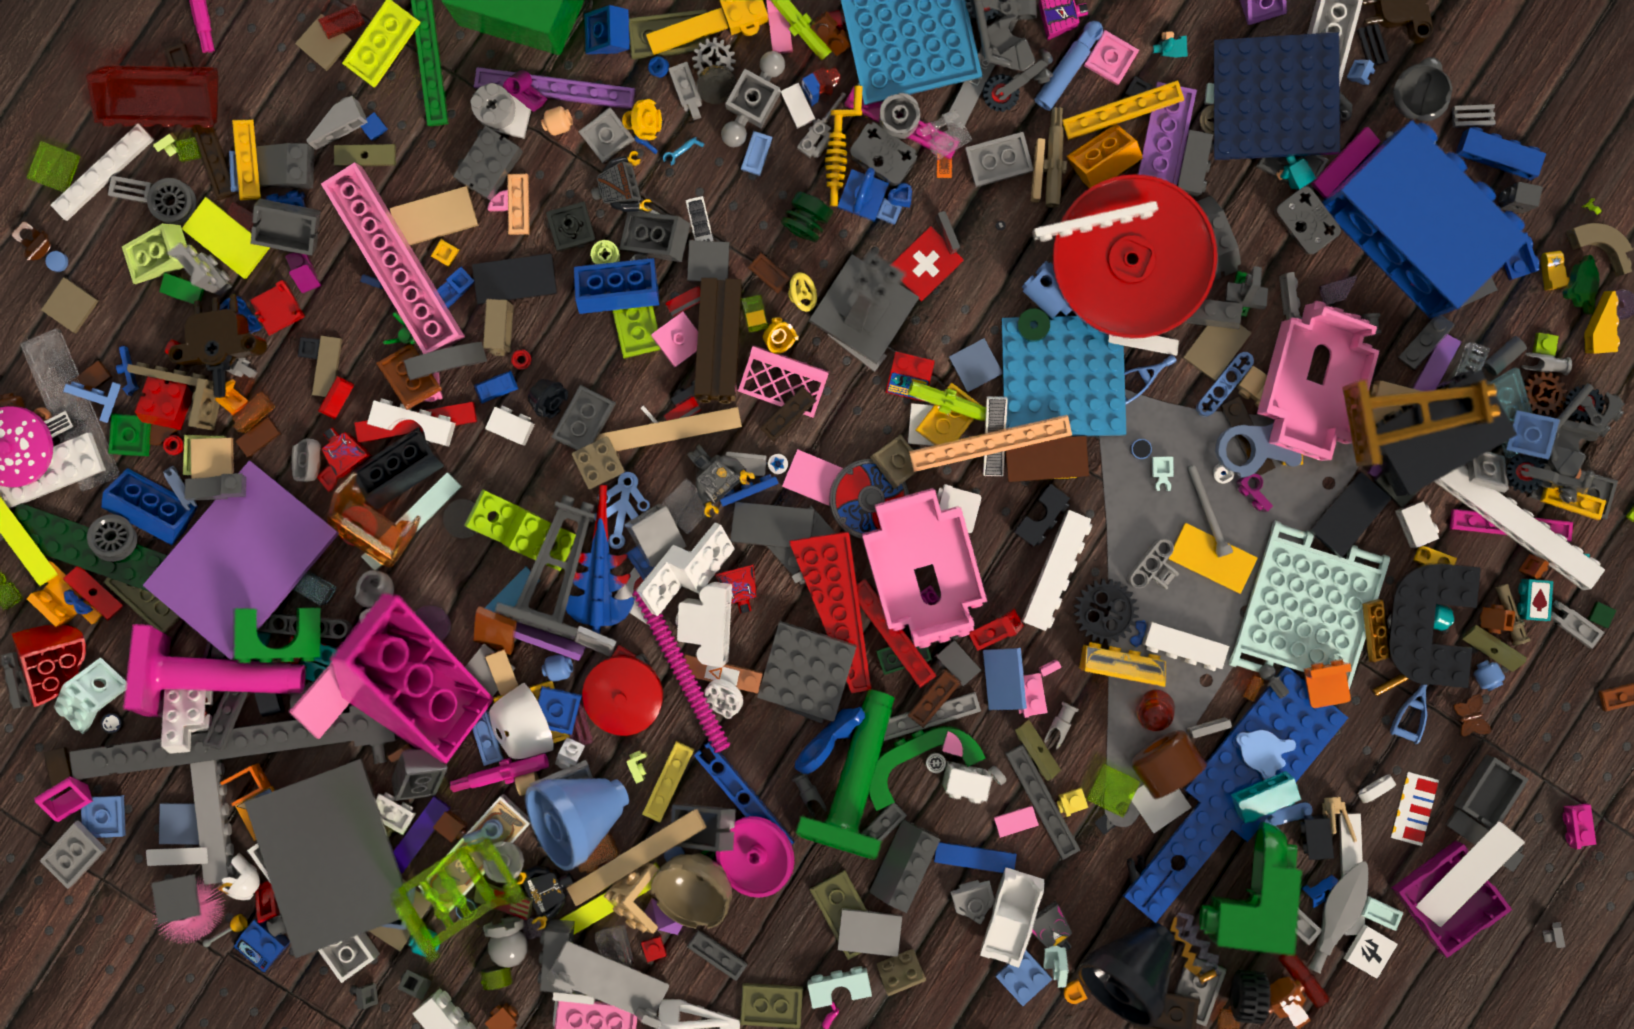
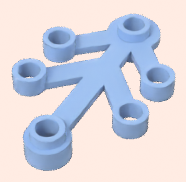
[594,472,650,549]

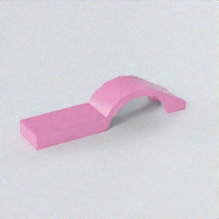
[766,0,793,54]

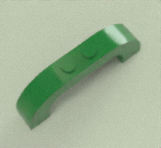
[869,726,985,811]

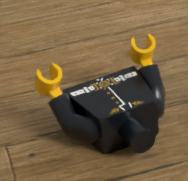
[513,865,574,930]

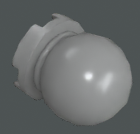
[483,916,528,968]

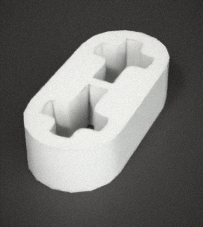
[1357,775,1396,803]

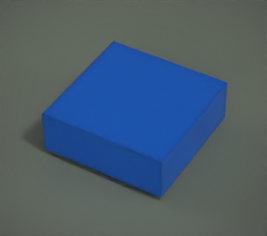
[360,112,388,141]

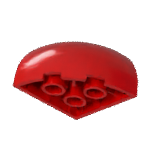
[12,625,86,707]

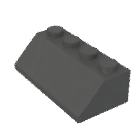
[869,819,941,913]

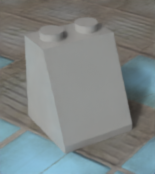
[624,504,686,567]

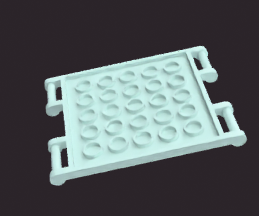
[1229,520,1390,689]

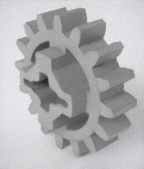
[692,37,736,83]

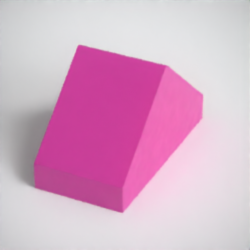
[331,593,494,764]

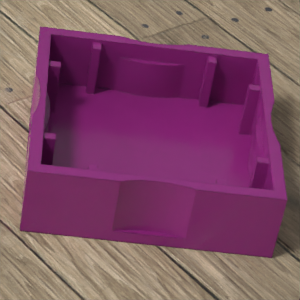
[1391,840,1512,958]

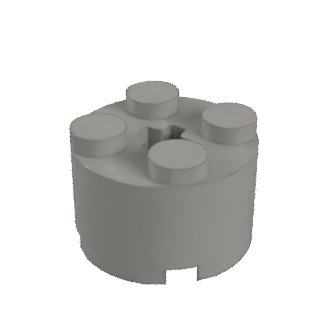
[471,83,516,129]
[879,93,920,139]

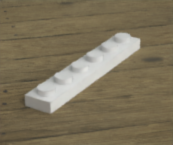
[51,123,154,221]
[1033,201,1158,242]

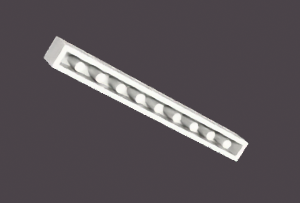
[1434,465,1605,590]

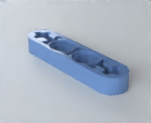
[1196,352,1254,417]

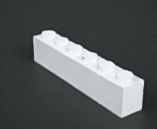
[1021,510,1092,631]

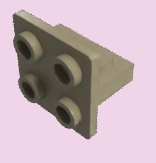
[572,436,625,489]
[877,949,927,996]

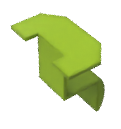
[1582,198,1601,215]

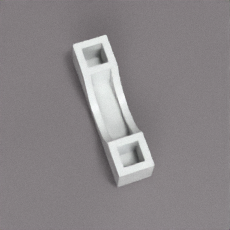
[367,398,456,446]

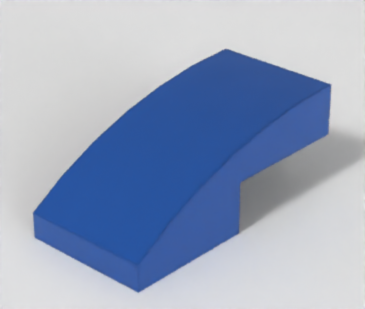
[437,267,475,308]

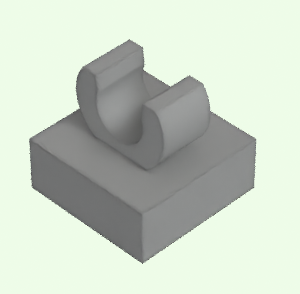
[1543,922,1565,948]

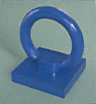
[837,168,889,222]

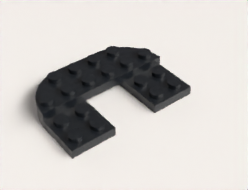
[1388,563,1481,688]

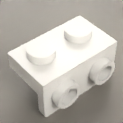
[376,792,416,835]

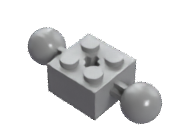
[721,51,785,147]

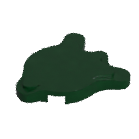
[1562,255,1600,315]

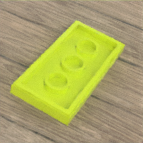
[342,0,421,88]
[182,197,270,279]

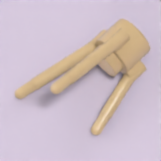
[1322,797,1357,842]

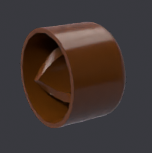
[1131,730,1207,799]

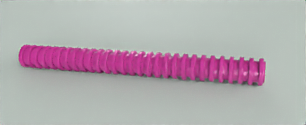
[632,590,731,753]

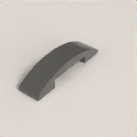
[403,342,487,380]

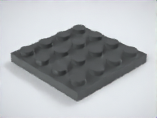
[757,621,857,722]

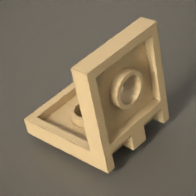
[604,863,659,934]

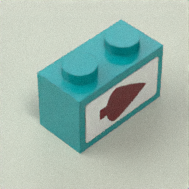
[1517,579,1553,621]

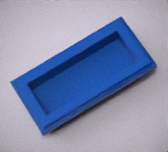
[474,370,518,404]

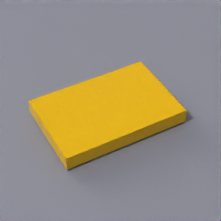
[915,383,982,445]

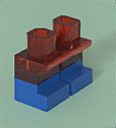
[801,67,841,106]

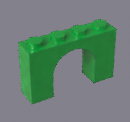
[232,608,320,663]

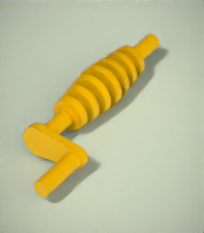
[825,86,863,206]

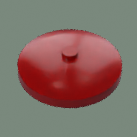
[582,656,663,736]

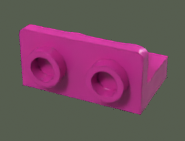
[1563,803,1596,849]

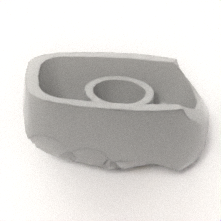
[292,438,321,482]

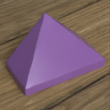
[644,898,683,935]

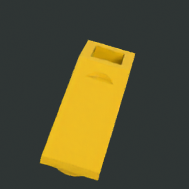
[1584,291,1620,354]

